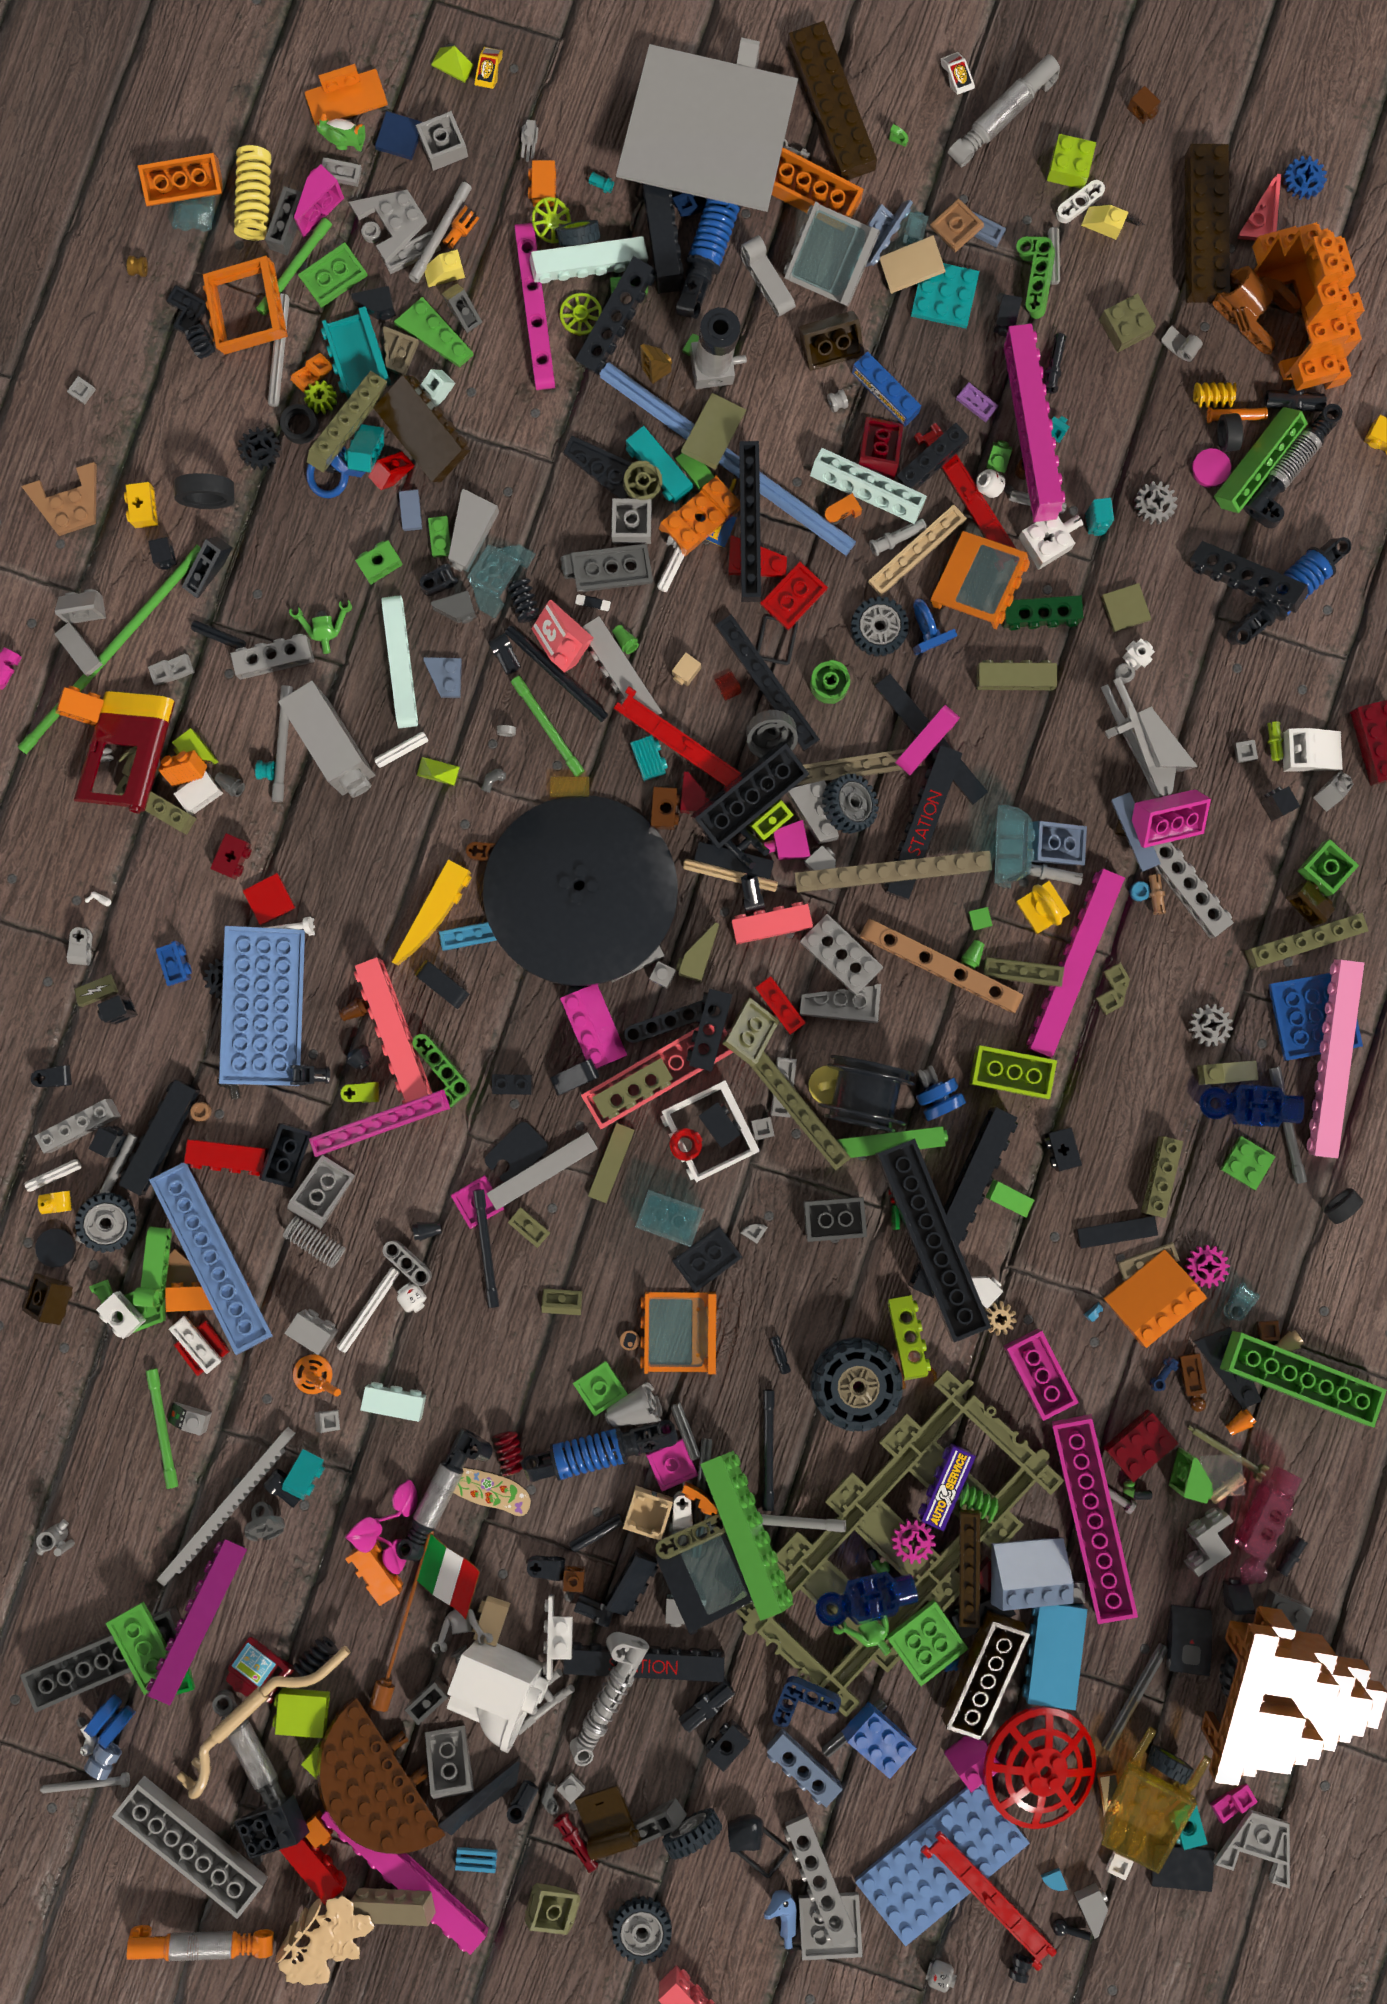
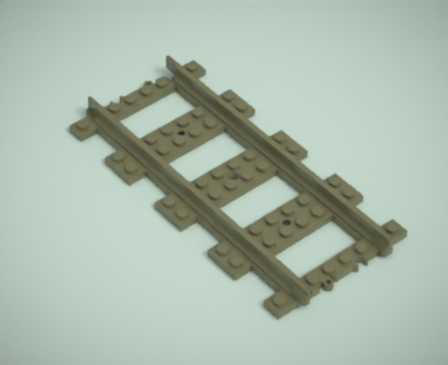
[729,1369,1064,1718]

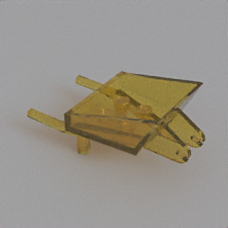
[1101,1727,1211,1874]

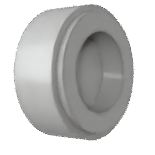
[361,221,381,243]
[1114,663,1135,684]
[496,725,516,737]

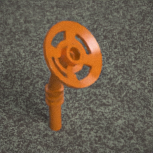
[293,1354,341,1397]

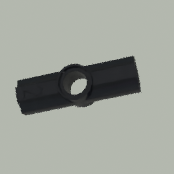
[1264,388,1327,412]
[678,1679,735,1733]

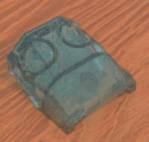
[172,195,215,231]

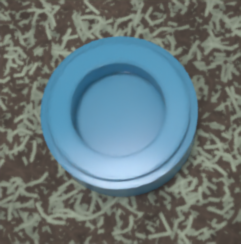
[1129,881,1150,901]

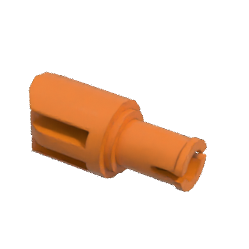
[443,205,480,249]

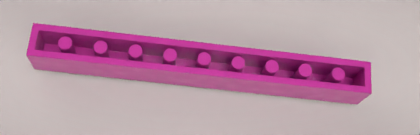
[1026,869,1125,1059]
[321,1810,489,1955]

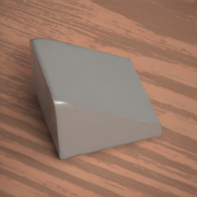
[315,1410,340,1433]

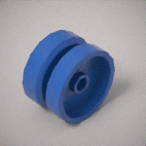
[915,1078,966,1121]
[84,1694,136,1749]

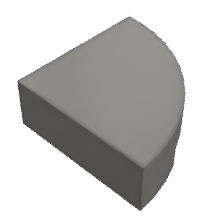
[741,1224,768,1244]

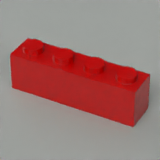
[184,1139,269,1176]
[279,1837,347,1905]

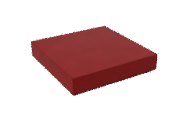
[243,873,296,926]
[174,1320,230,1376]

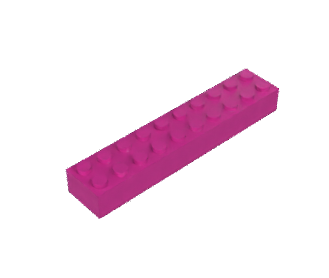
[1004,324,1065,522]
[1052,1414,1138,1624]

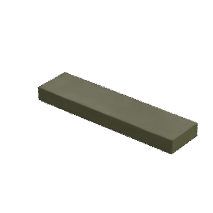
[983,957,1065,987]
[588,1123,635,1203]

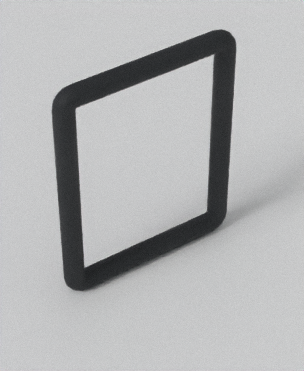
[757,615,798,665]
[735,1827,790,1878]

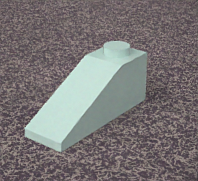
[420,369,455,406]

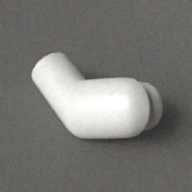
[80,1723,98,1757]

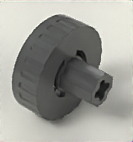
[746,710,798,758]

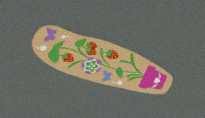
[453,1468,531,1516]

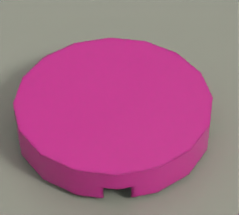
[1192,448,1231,488]

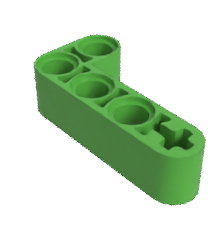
[1016,236,1055,319]
[412,1034,470,1108]
[133,1227,172,1308]

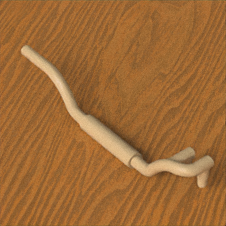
[177,1646,351,1799]

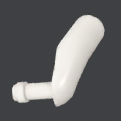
[85,892,111,906]

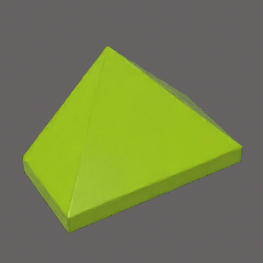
[431,46,474,83]
[417,757,460,786]

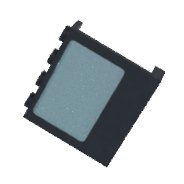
[656,1526,754,1635]

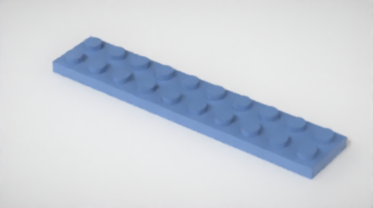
[149,1162,273,1355]

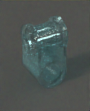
[1223,1282,1260,1321]

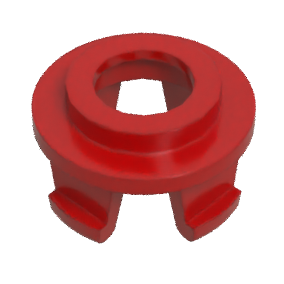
[669,1128,703,1161]

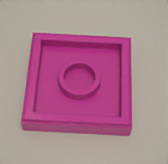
[451,1175,505,1229]
[646,1438,698,1491]

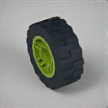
[556,220,600,246]
[1146,1745,1194,1785]

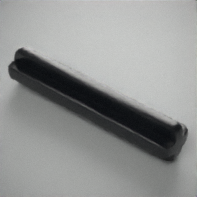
[191,620,246,649]
[569,1514,624,1552]

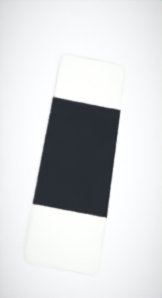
[575,594,611,611]

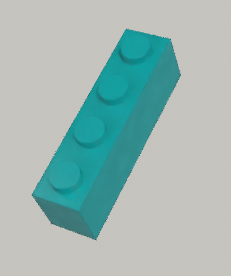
[626,426,693,504]

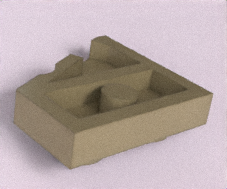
[383,326,419,376]

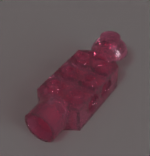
[1235,1466,1302,1585]

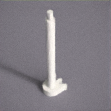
[263,917,315,936]

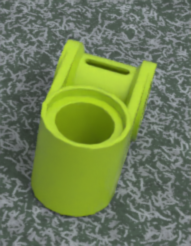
[340,1082,380,1103]

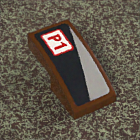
[1097,1770,1123,1816]

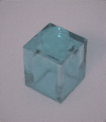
[903,212,929,244]

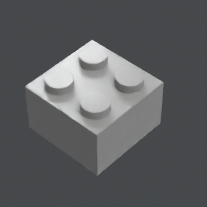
[416,111,468,171]
[612,498,652,544]
[284,1309,338,1355]

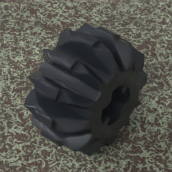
[185,323,215,359]

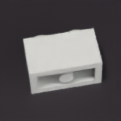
[174,771,223,815]

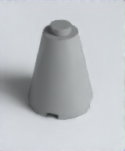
[605,1382,662,1427]

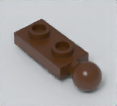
[1179,1353,1207,1412]

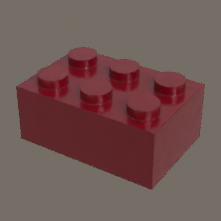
[1102,1409,1179,1482]

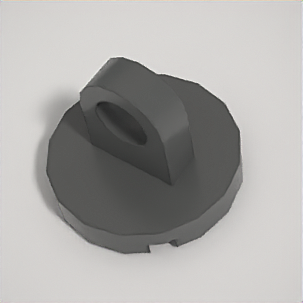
[244,1502,285,1541]

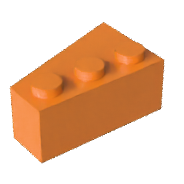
[345,1541,403,1606]

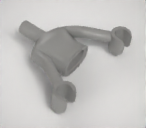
[432,1609,493,1653]

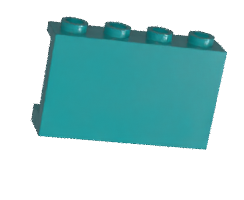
[321,306,391,399]

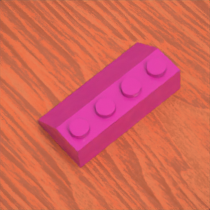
[1132,789,1211,848]
[560,984,627,1068]

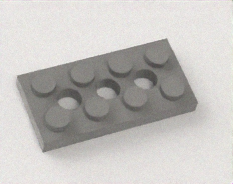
[800,914,883,996]

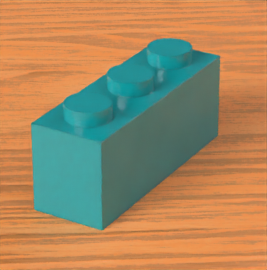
[345,424,384,472]

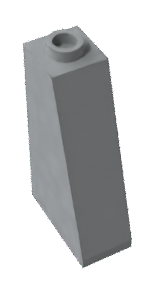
[448,489,499,572]

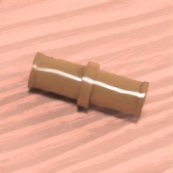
[1148,874,1166,915]

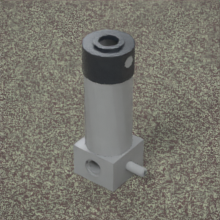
[690,307,747,389]

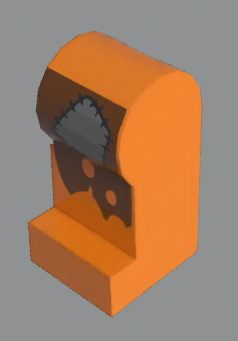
[824,493,862,526]

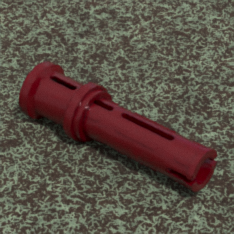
[552,1812,599,1873]

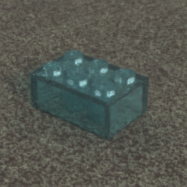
[635,1189,704,1247]

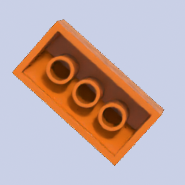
[138,153,222,207]

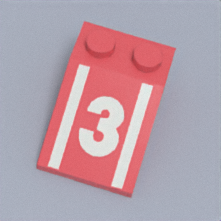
[531,600,594,673]

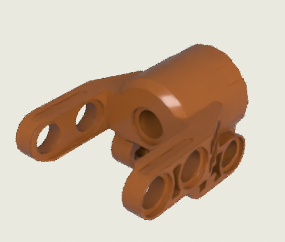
[1212,266,1301,354]

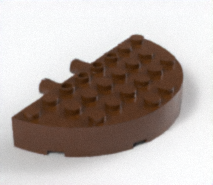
[317,1697,445,1854]

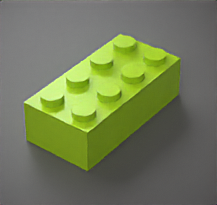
[969,1045,1057,1099]

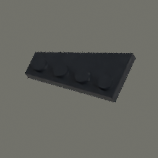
[563,435,633,499]
[1193,1327,1261,1409]

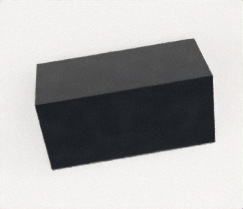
[259,1123,312,1188]

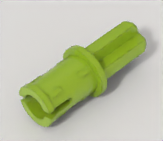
[1267,721,1284,761]

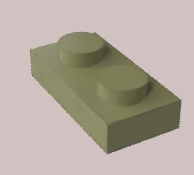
[508,1207,551,1248]

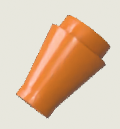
[1226,1409,1257,1436]

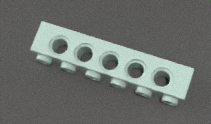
[810,448,927,524]

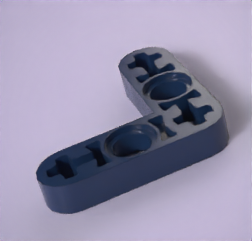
[772,1676,841,1728]

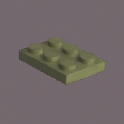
[722,998,779,1067]

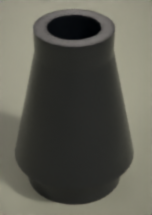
[412,1222,442,1241]

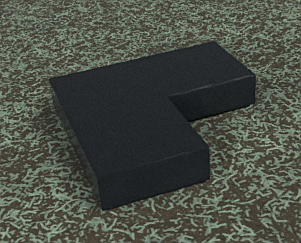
[166,285,208,334]

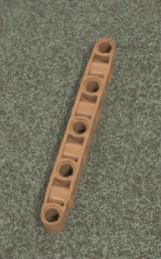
[859,919,1024,1013]

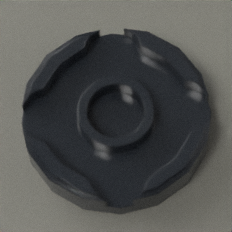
[35,1228,76,1268]

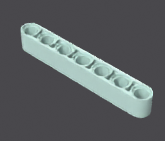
[382,595,418,728]

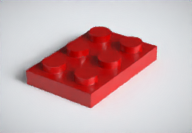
[760,562,828,631]

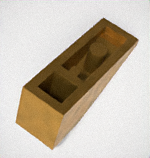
[640,344,672,384]

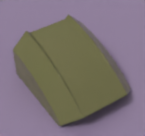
[525,1883,580,1935]

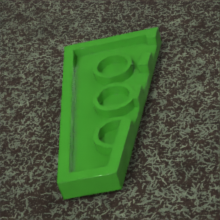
[394,297,474,368]

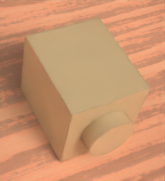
[672,653,701,686]

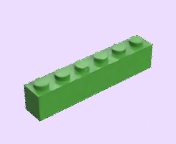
[1214,407,1308,513]

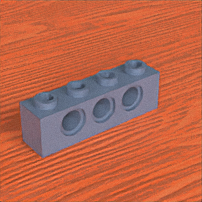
[766,1728,843,1808]

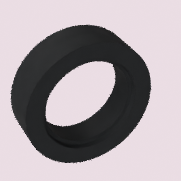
[174,473,235,509]

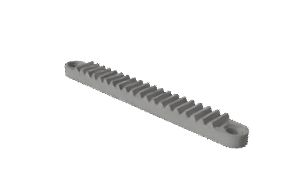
[157,1427,296,1587]

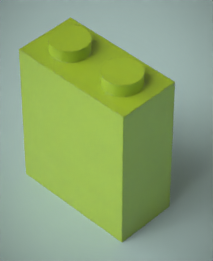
[273,1688,330,1738]

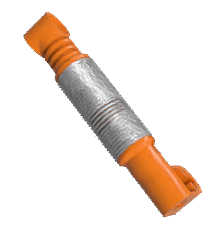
[127,1925,274,1961]

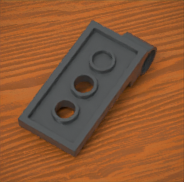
[560,544,653,592]

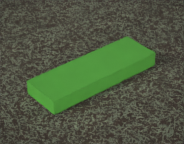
[985,1179,1034,1217]

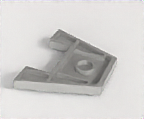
[349,190,427,265]
[1213,1809,1290,1889]

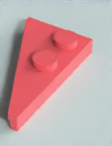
[1237,174,1281,241]

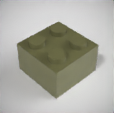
[1099,293,1156,353]

